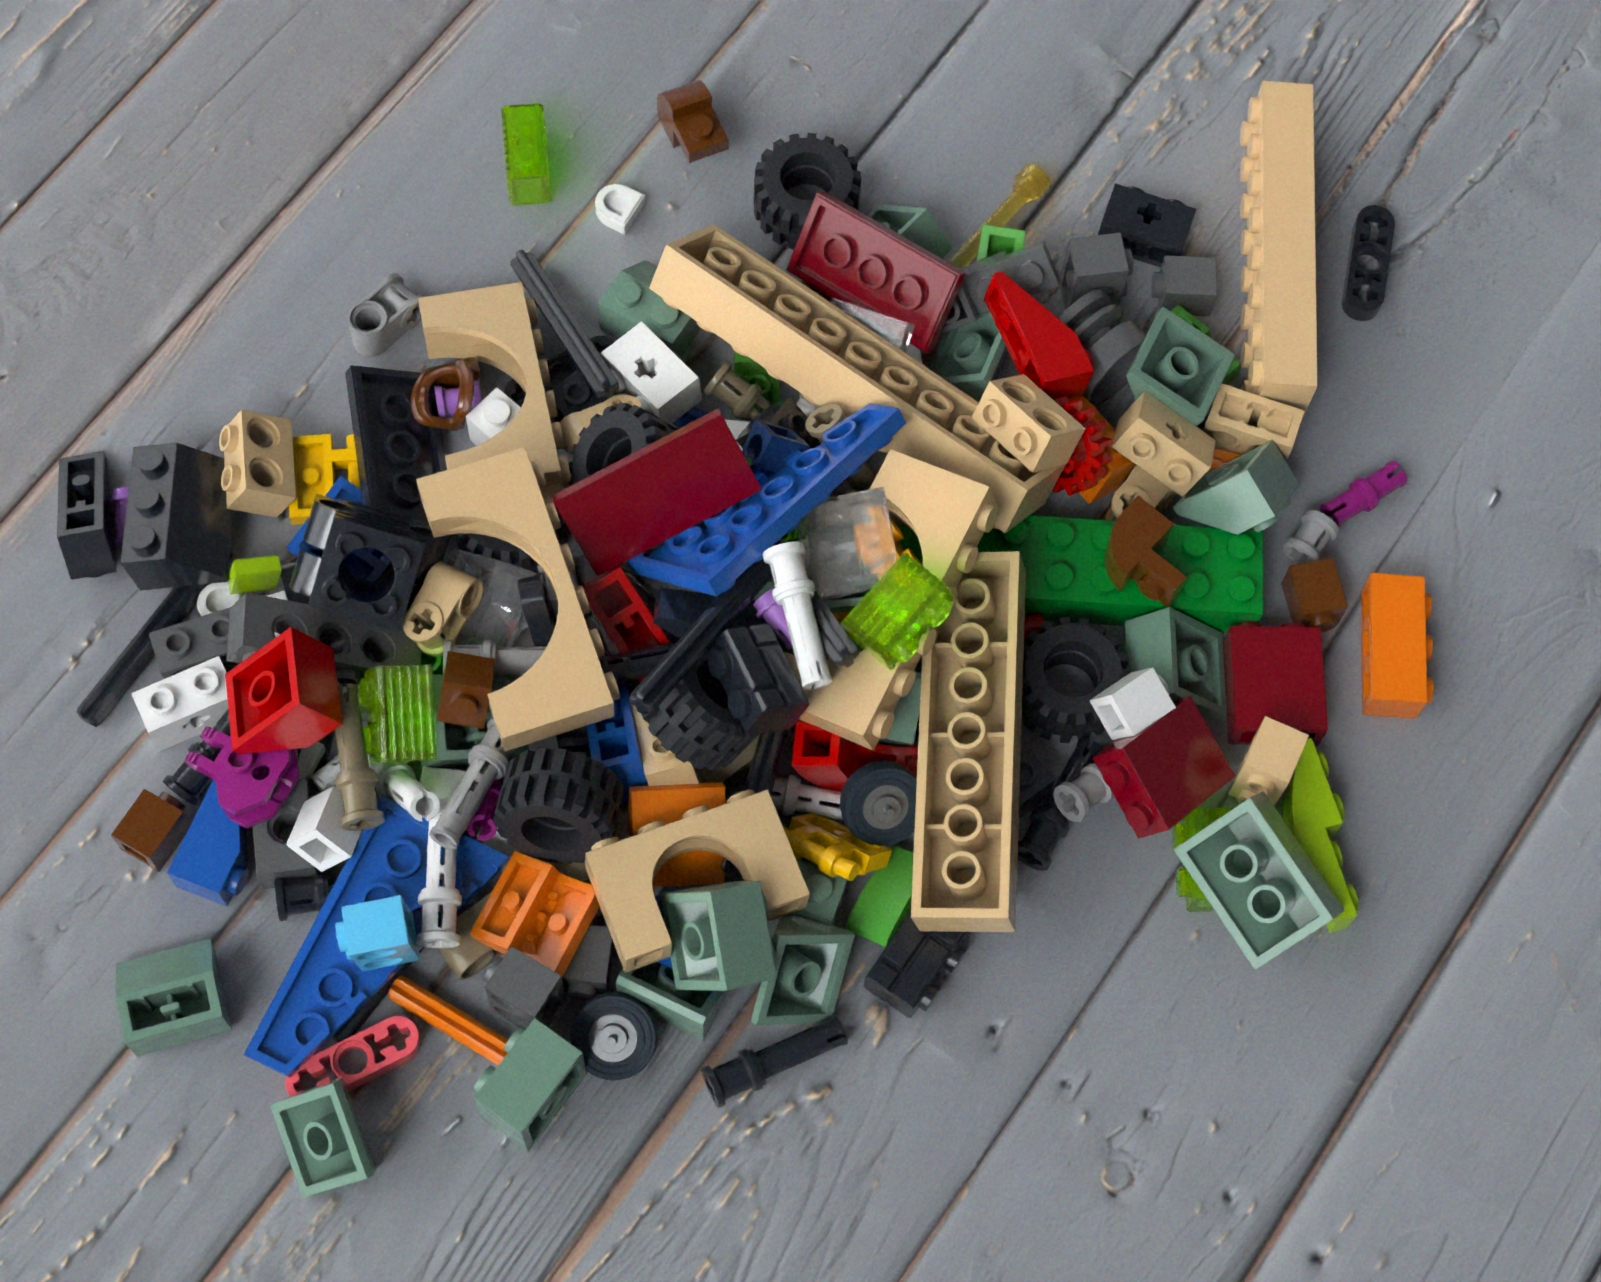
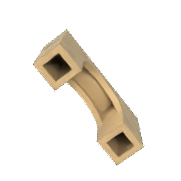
[585,789,810,973]

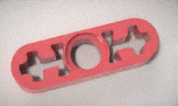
[285,1016,421,1096]

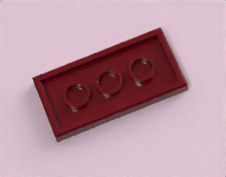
[786,191,966,353]
[552,408,762,576]

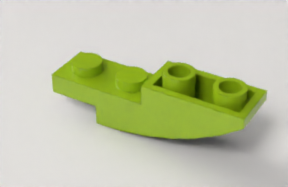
[1283,738,1359,933]

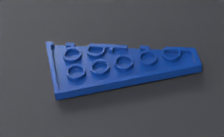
[627,403,906,597]
[243,796,510,1078]

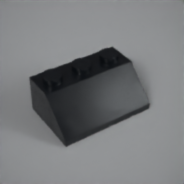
[120,442,234,591]

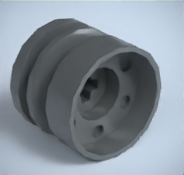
[1058,289,1147,406]

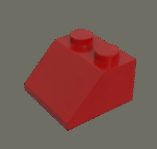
[225,627,343,754]

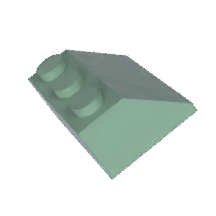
[1173,791,1345,970]

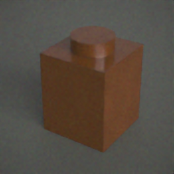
[1281,558,1348,633]
[436,651,495,729]
[111,788,191,872]

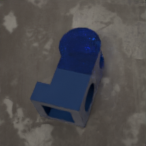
[742,419,810,478]

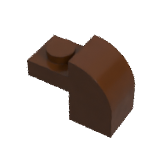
[657,80,729,163]
[1104,496,1187,607]

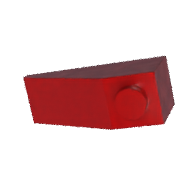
[984,271,1094,400]
[582,565,670,683]

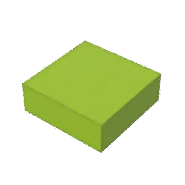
[228,555,282,595]

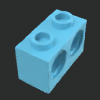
[335,895,420,971]

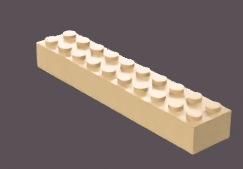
[649,224,1065,533]

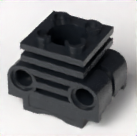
[289,494,450,632]

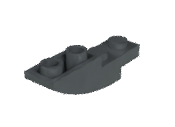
[889,241,1061,336]

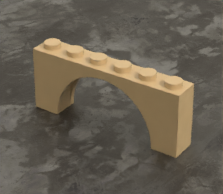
[418,282,571,503]
[416,446,620,751]
[784,449,998,751]

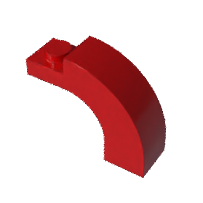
[792,721,918,791]

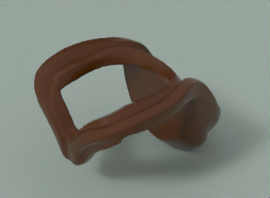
[411,357,481,431]

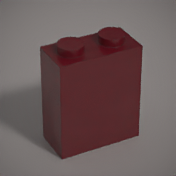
[1223,621,1328,746]
[1093,696,1236,839]

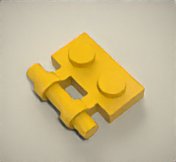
[289,434,361,525]
[783,813,892,881]

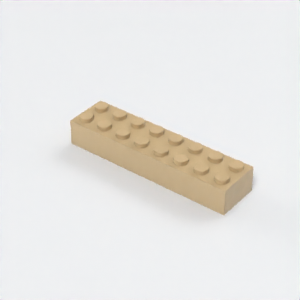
[1240,81,1318,422]
[911,551,1026,932]

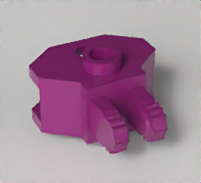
[184,726,300,829]

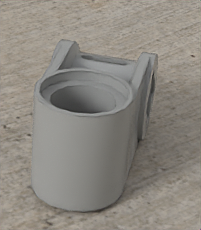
[348,273,425,357]

